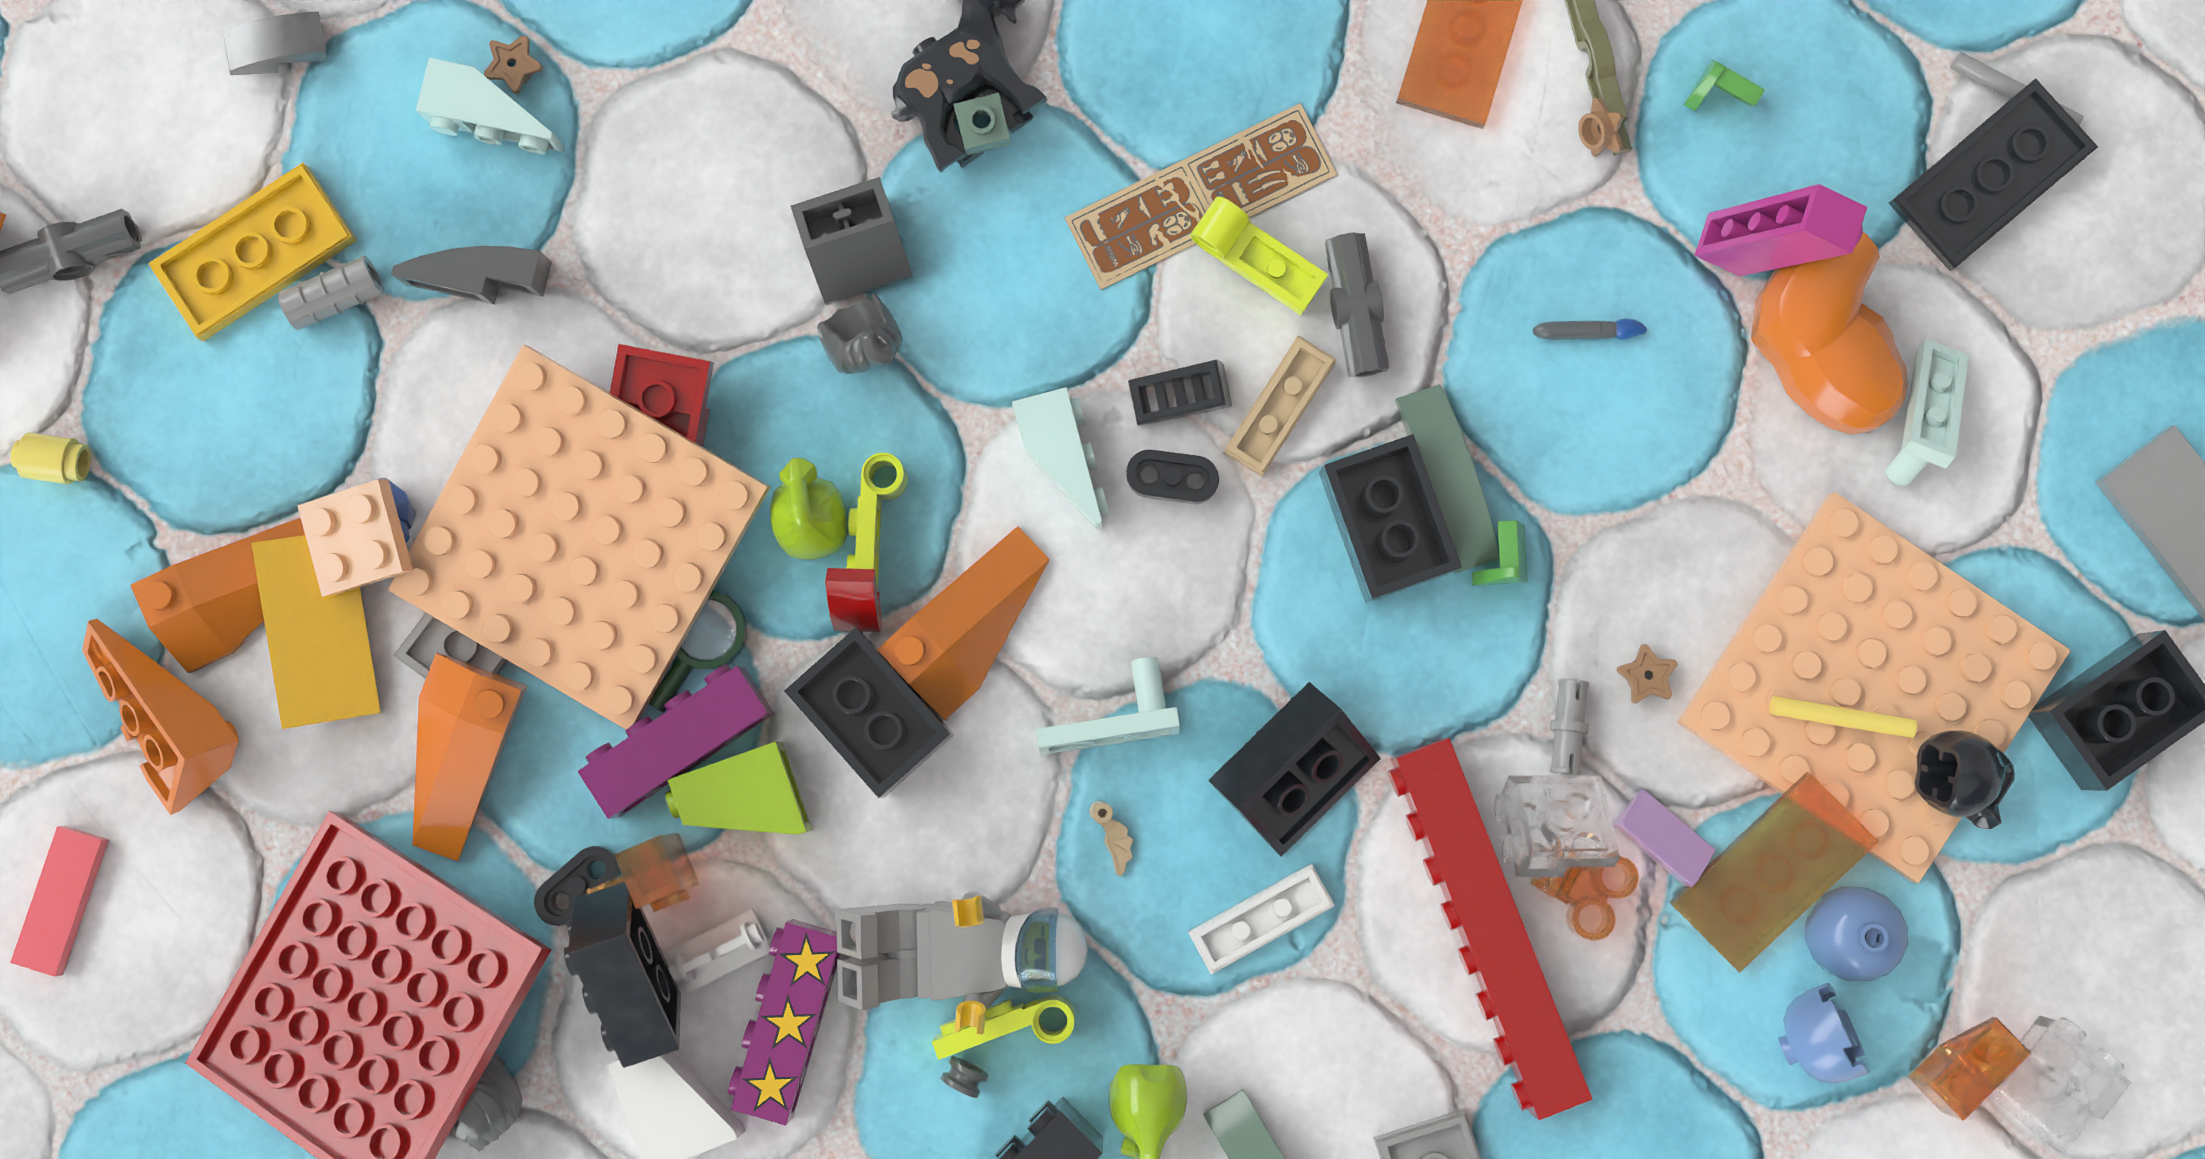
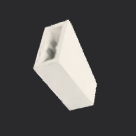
[606,1052,745,1159]

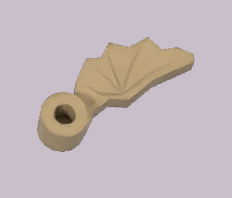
[1089,801,1133,876]

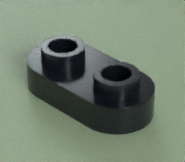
[1126,449,1219,504]
[534,846,622,926]

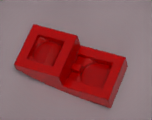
[825,568,882,632]

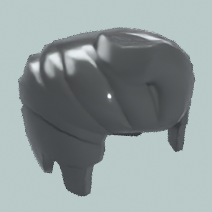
[817,293,903,374]
[455,1052,522,1151]

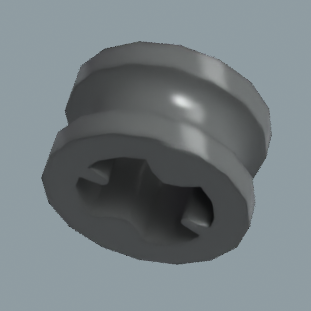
[940,1056,989,1098]

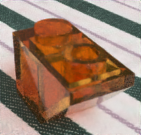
[1908,1017,2031,1121]

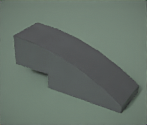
[391,246,552,305]

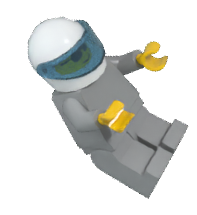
[836,891,1088,1035]

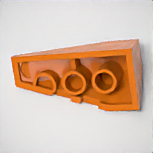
[130,517,305,673]
[877,526,1050,721]
[82,619,239,815]
[412,652,528,861]

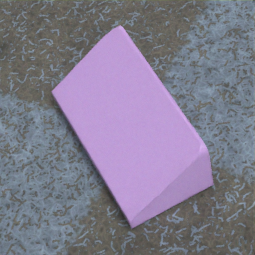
[1612,789,1716,887]

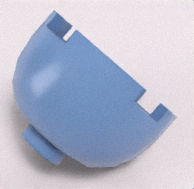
[1805,886,1908,982]
[1778,982,1870,1083]

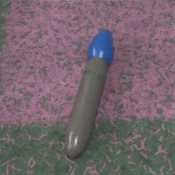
[1532,318,1647,340]

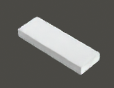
[1188,863,1335,974]

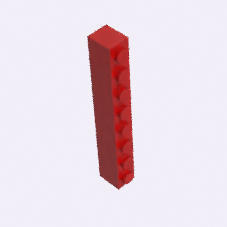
[1388,738,1593,1120]

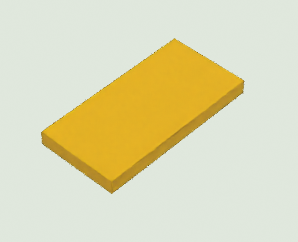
[148,162,357,341]
[251,535,381,730]

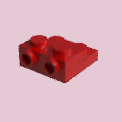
[610,344,714,447]

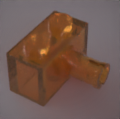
[586,833,700,912]

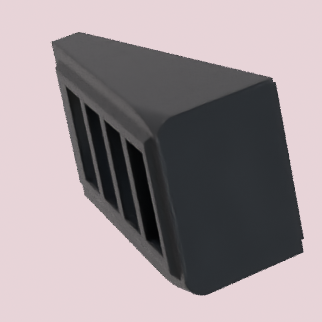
[1128,359,1232,426]

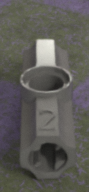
[0,209,142,294]
[1325,232,1389,378]

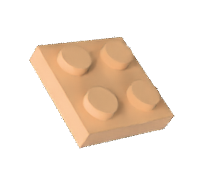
[297,479,413,596]

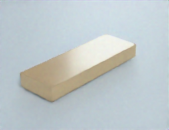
[1223,335,1337,477]

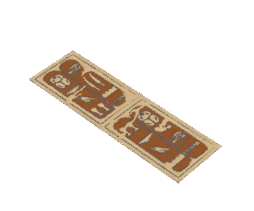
[1064,103,1337,290]

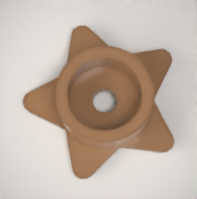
[484,36,543,94]
[1578,98,1624,157]
[1616,644,1678,704]

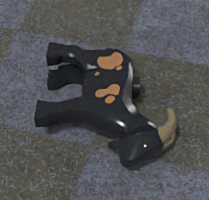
[891,0,1048,173]

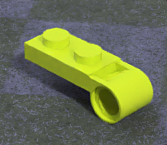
[1190,197,1328,316]
[846,453,908,592]
[932,995,1075,1060]

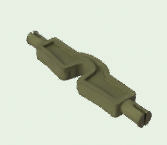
[1564,0,1633,156]

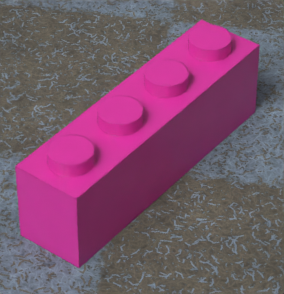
[1694,184,1867,277]

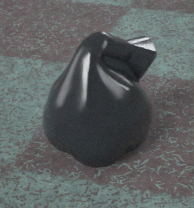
[1915,730,2015,829]

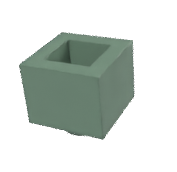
[954,93,1011,156]

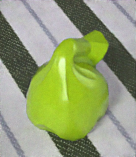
[769,457,848,560]
[1108,1064,1187,1159]

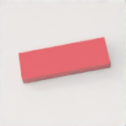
[10,826,109,977]

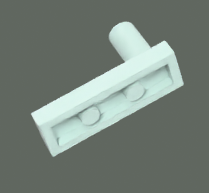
[1886,338,1969,486]
[1036,657,1180,755]

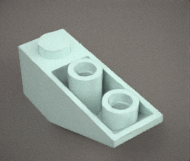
[416,57,564,155]
[1012,387,1109,529]

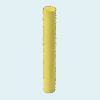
[1769,696,1917,738]

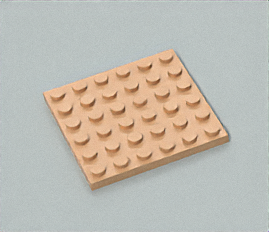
[388,345,771,729]
[1677,492,2071,884]

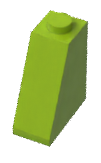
[665,741,813,835]

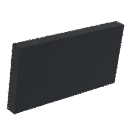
[1889,78,2098,271]

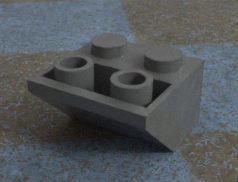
[790,177,913,305]

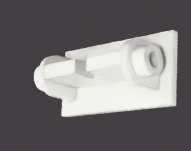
[667,909,770,994]

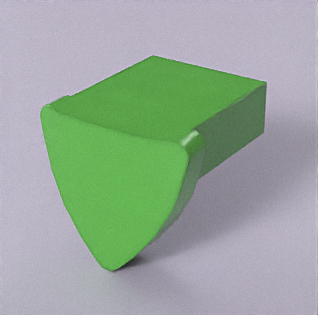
[1683,60,1765,111]
[1472,520,1528,586]

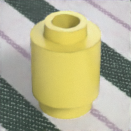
[11,432,91,484]

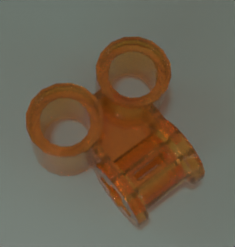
[1529,842,1639,941]

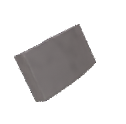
[223,11,326,76]

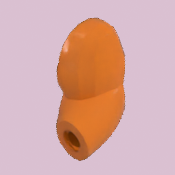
[1751,232,1908,434]

